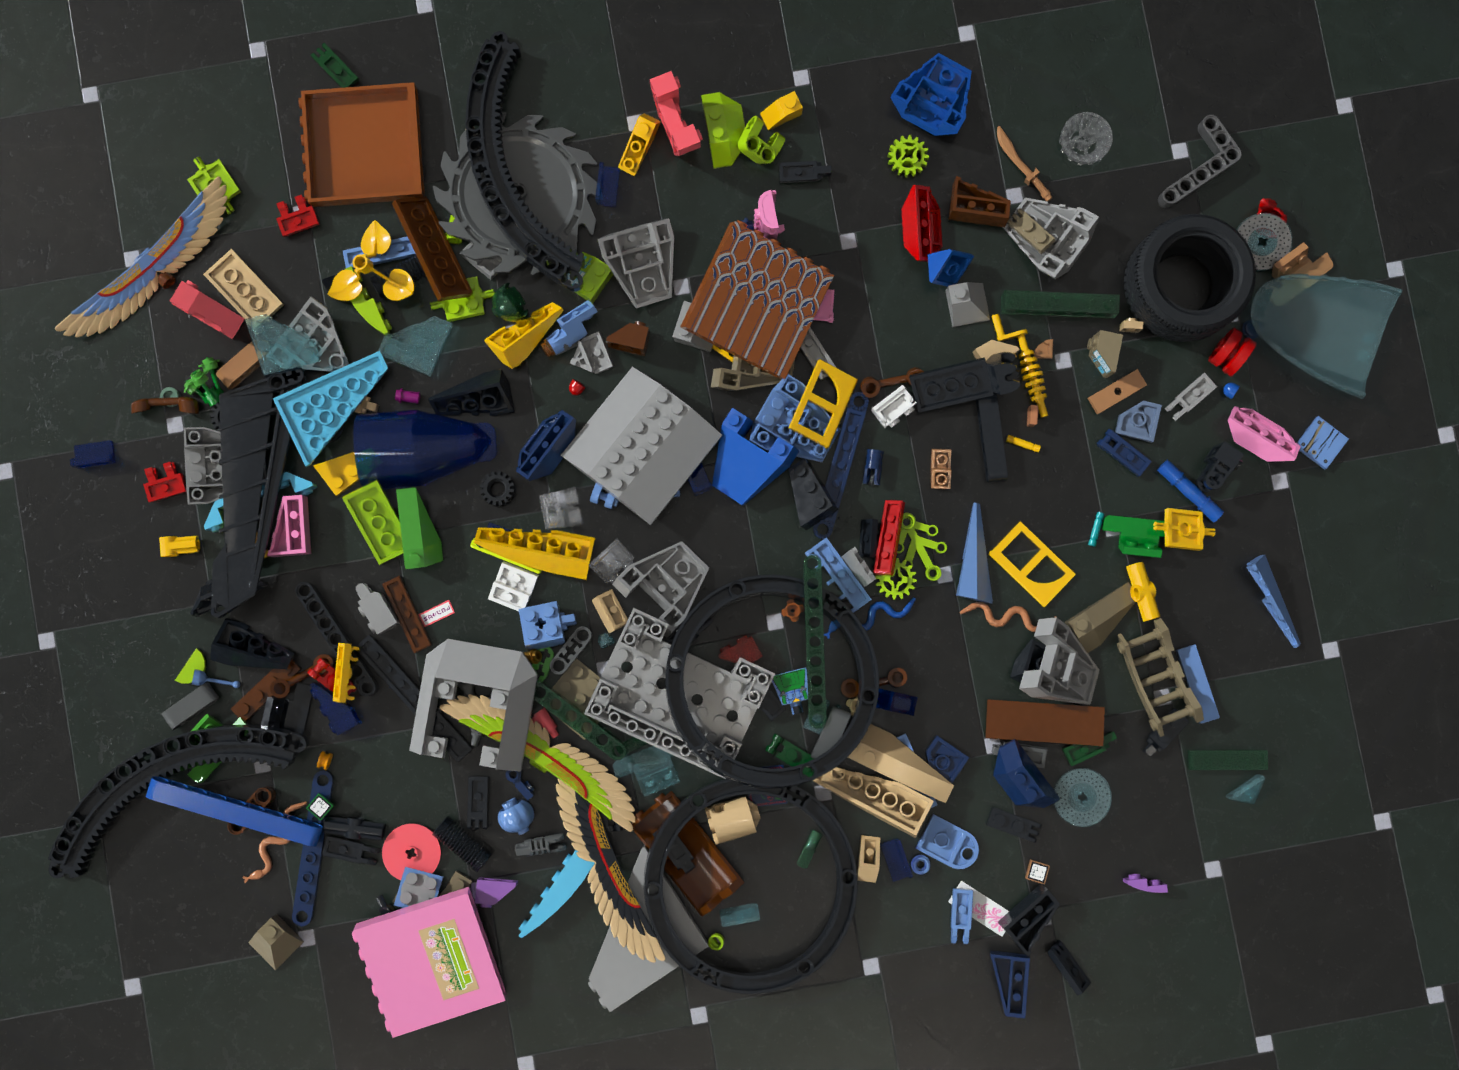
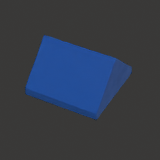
[928,249,974,286]

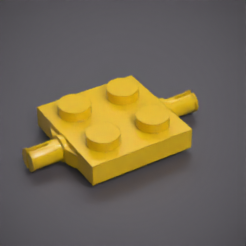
[1153,508,1216,551]

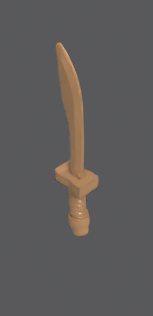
[997,126,1053,202]

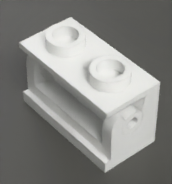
[871,385,917,428]

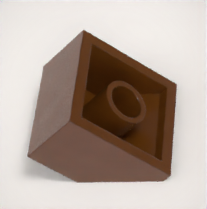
[606,321,650,356]

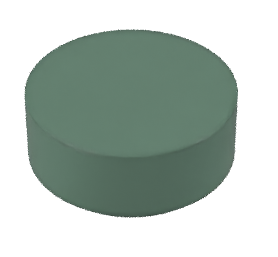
[160,387,181,407]

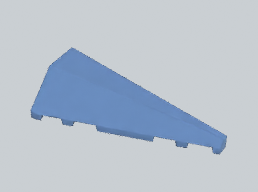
[956,502,993,604]
[1246,555,1301,648]

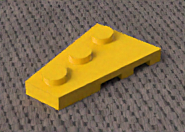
[313,446,383,497]

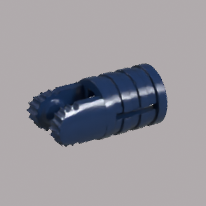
[863,449,884,485]

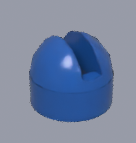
[1223,383,1240,399]

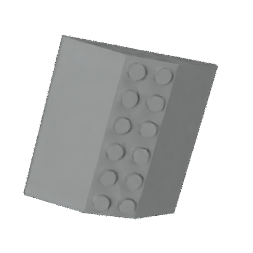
[561,367,722,525]

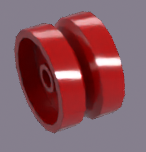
[1208,327,1257,377]

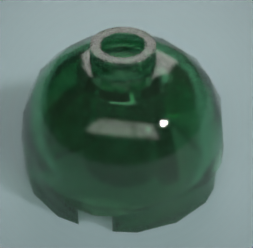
[492,283,528,322]

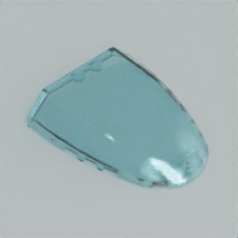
[1251,274,1403,399]

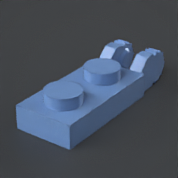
[950,888,973,944]

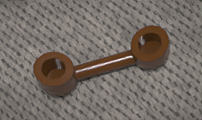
[860,367,924,398]
[131,397,199,414]
[270,654,333,698]
[840,668,907,698]

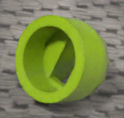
[708,933,724,950]

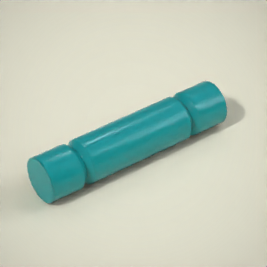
[1088,512,1104,547]

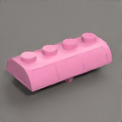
[753,190,785,240]

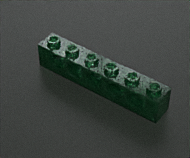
[1001,290,1120,318]

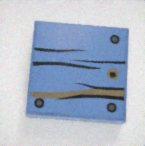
[1297,416,1349,470]

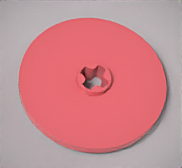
[382,823,441,880]

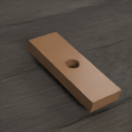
[1087,369,1147,414]

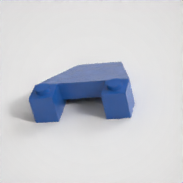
[712,408,800,506]

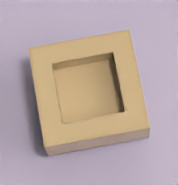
[1120,318,1143,333]

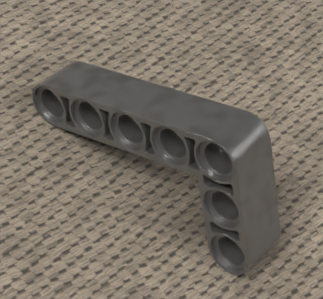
[1158,115,1241,208]

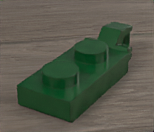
[1062,731,1117,767]

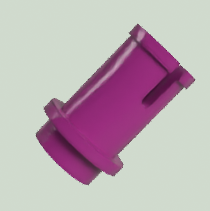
[395,388,420,404]

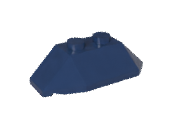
[516,410,576,481]
[993,739,1060,808]

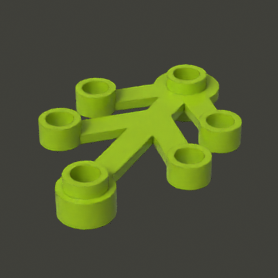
[897,513,947,581]

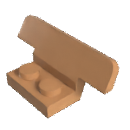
[1268,242,1333,307]

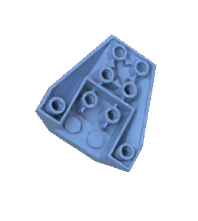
[749,374,841,462]

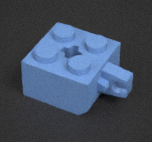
[519,601,577,652]

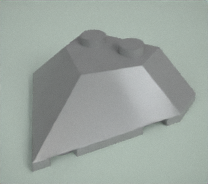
[266,296,349,372]

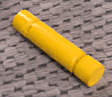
[1006,435,1041,453]

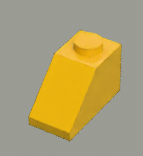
[760,91,803,131]

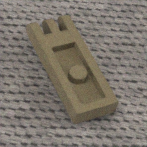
[1007,208,1055,254]

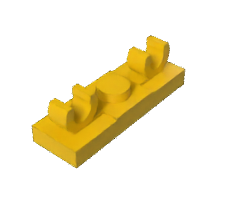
[333,643,359,703]

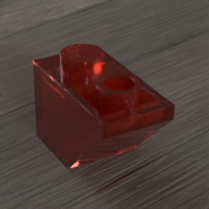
[718,635,763,663]

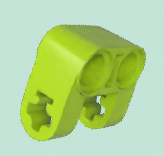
[738,116,785,164]

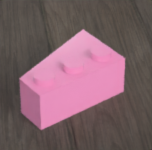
[267,495,311,557]

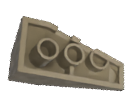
[1064,582,1135,653]

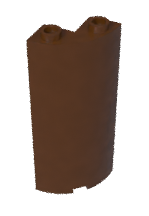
[631,791,745,917]

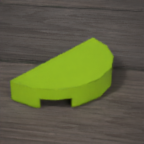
[175,648,206,683]

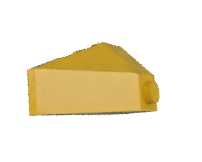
[484,302,564,369]

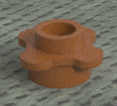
[781,599,804,622]

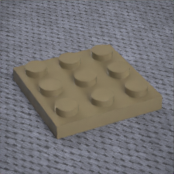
[540,658,600,740]

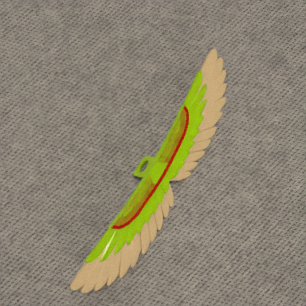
[440,694,636,832]

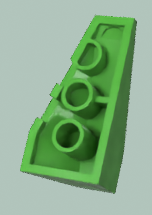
[396,487,443,569]

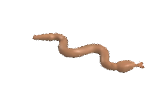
[960,602,1056,632]
[242,801,307,883]

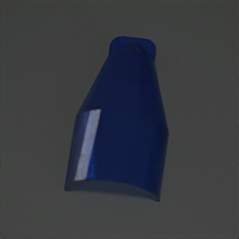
[353,409,497,489]

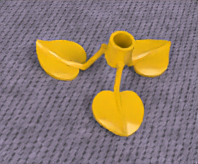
[327,220,415,301]

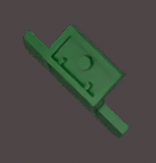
[1102,515,1165,558]

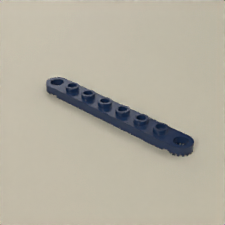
[813,392,869,539]
[292,770,334,927]

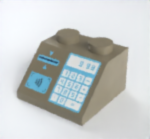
[1087,330,1123,378]

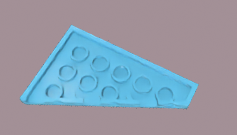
[273,351,388,467]

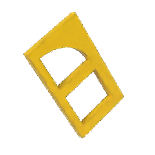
[788,359,858,448]
[989,521,1076,607]

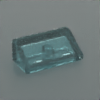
[720,903,760,927]

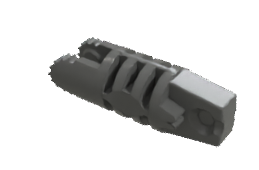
[515,833,566,857]

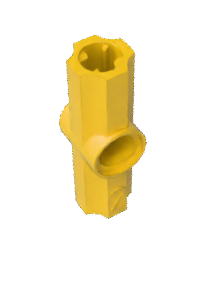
[1126,562,1160,622]

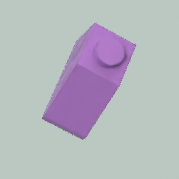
[475,877,518,908]

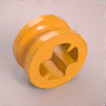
[317,751,333,770]

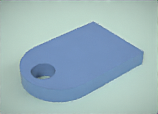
[916,814,979,869]

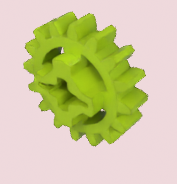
[887,135,929,178]
[875,558,917,600]

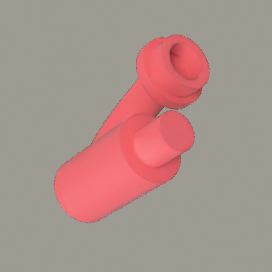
[532,707,559,739]

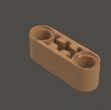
[216,339,269,390]

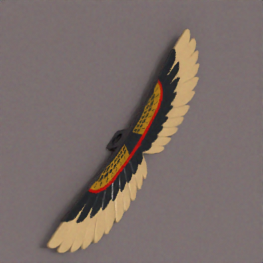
[556,752,665,963]

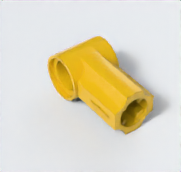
[159,536,201,557]

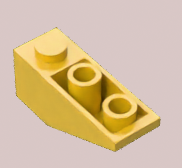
[618,113,661,176]

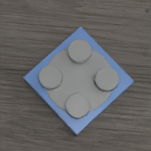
[394,867,443,908]

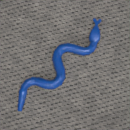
[824,597,916,639]

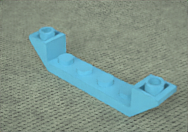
[204,472,317,533]

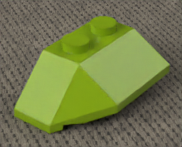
[701,92,745,169]

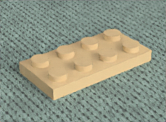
[203,249,284,330]

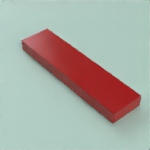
[873,500,905,576]

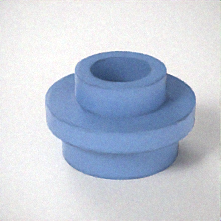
[911,855,930,875]

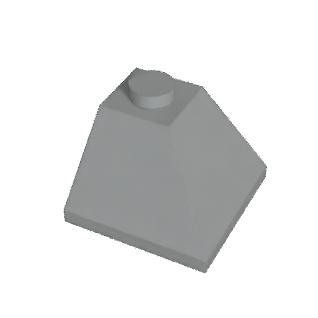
[945,282,990,327]

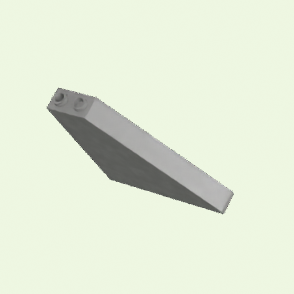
[588,845,709,1012]

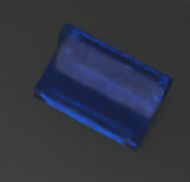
[595,162,620,207]
[70,440,116,469]
[880,838,913,882]

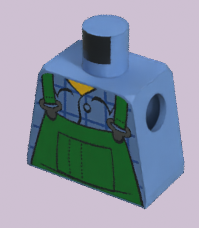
[772,668,809,715]

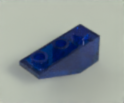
[310,682,362,736]

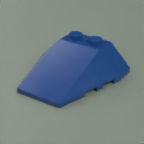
[890,53,972,136]

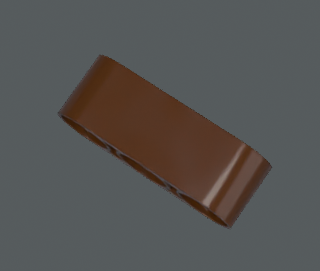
[227,786,276,835]

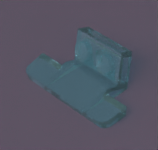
[613,746,680,797]

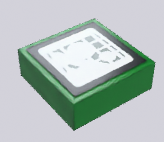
[306,793,335,821]

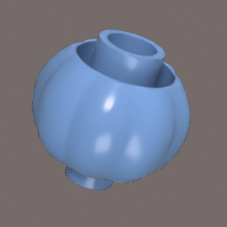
[498,798,534,835]

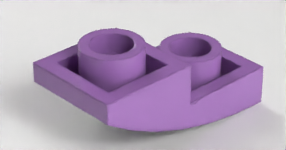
[1123,874,1168,893]

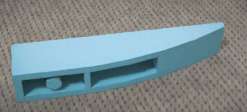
[519,850,595,938]

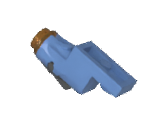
[540,300,597,357]

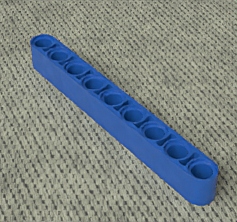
[146,776,323,847]

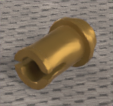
[523,649,542,664]

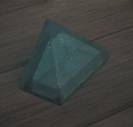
[1226,774,1265,804]

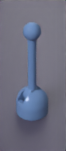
[192,669,241,688]

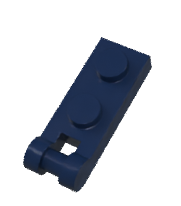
[1097,429,1152,477]

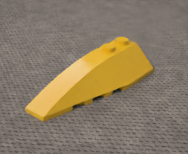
[474,527,595,580]

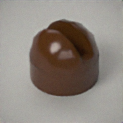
[158,272,175,289]

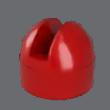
[569,379,586,395]

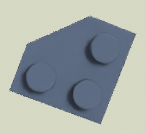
[1115,401,1162,443]

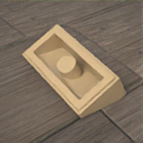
[592,589,628,633]

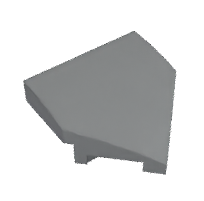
[570,331,615,374]

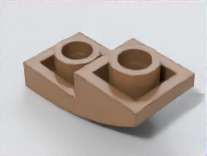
[931,449,951,489]

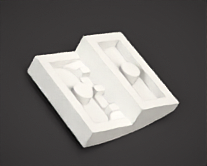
[488,561,539,611]

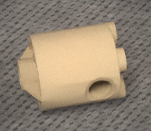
[705,795,761,845]

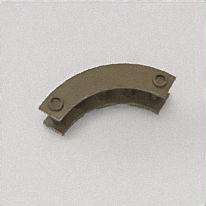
[1117,618,1204,737]

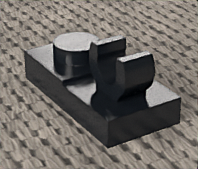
[859,519,881,558]

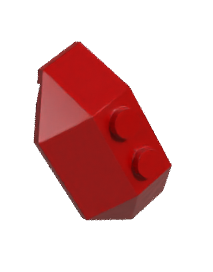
[902,185,942,262]

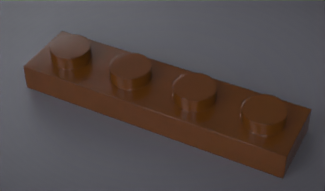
[231,659,302,722]

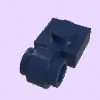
[506,770,535,801]

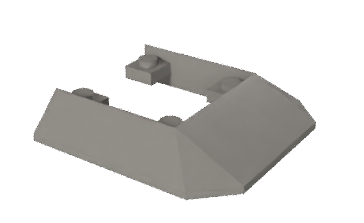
[409,639,538,772]

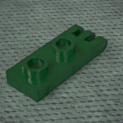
[310,43,359,88]

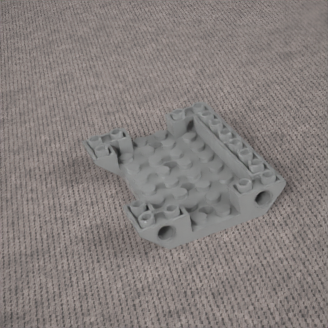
[584,608,775,779]

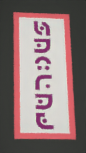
[419,600,455,627]

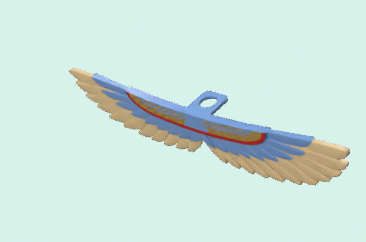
[55,176,227,337]

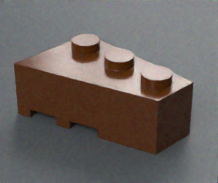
[949,176,1011,228]

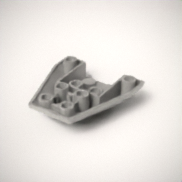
[184,427,266,505]

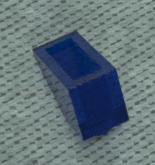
[876,689,918,716]

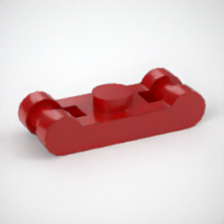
[307,657,357,701]

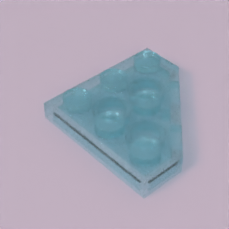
[245,314,321,375]
[378,316,453,377]

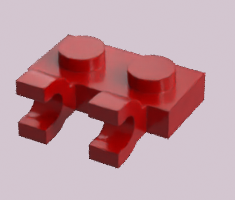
[276,195,320,237]
[143,462,187,503]

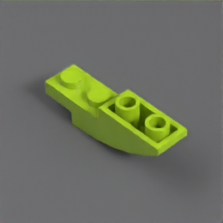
[344,266,392,337]

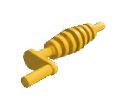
[992,314,1048,418]

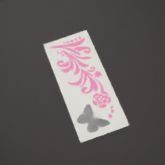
[948,881,1009,936]

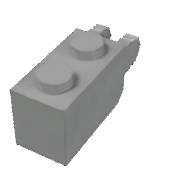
[355,583,400,635]

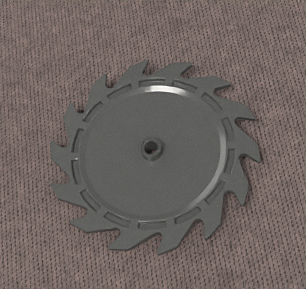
[433,112,604,275]

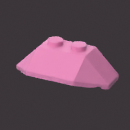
[1228,406,1301,462]

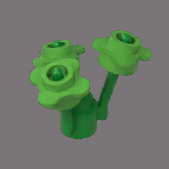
[184,357,224,407]

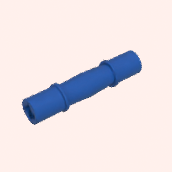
[1157,459,1224,523]

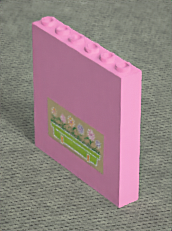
[352,887,507,1038]

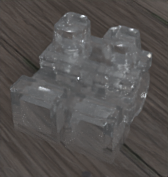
[539,487,584,530]

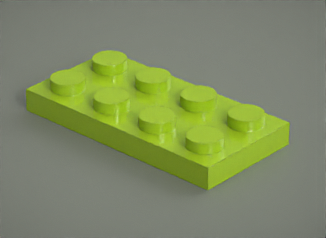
[342,479,403,565]

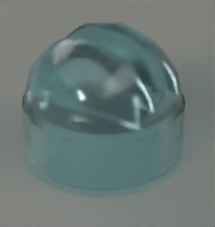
[598,632,615,649]

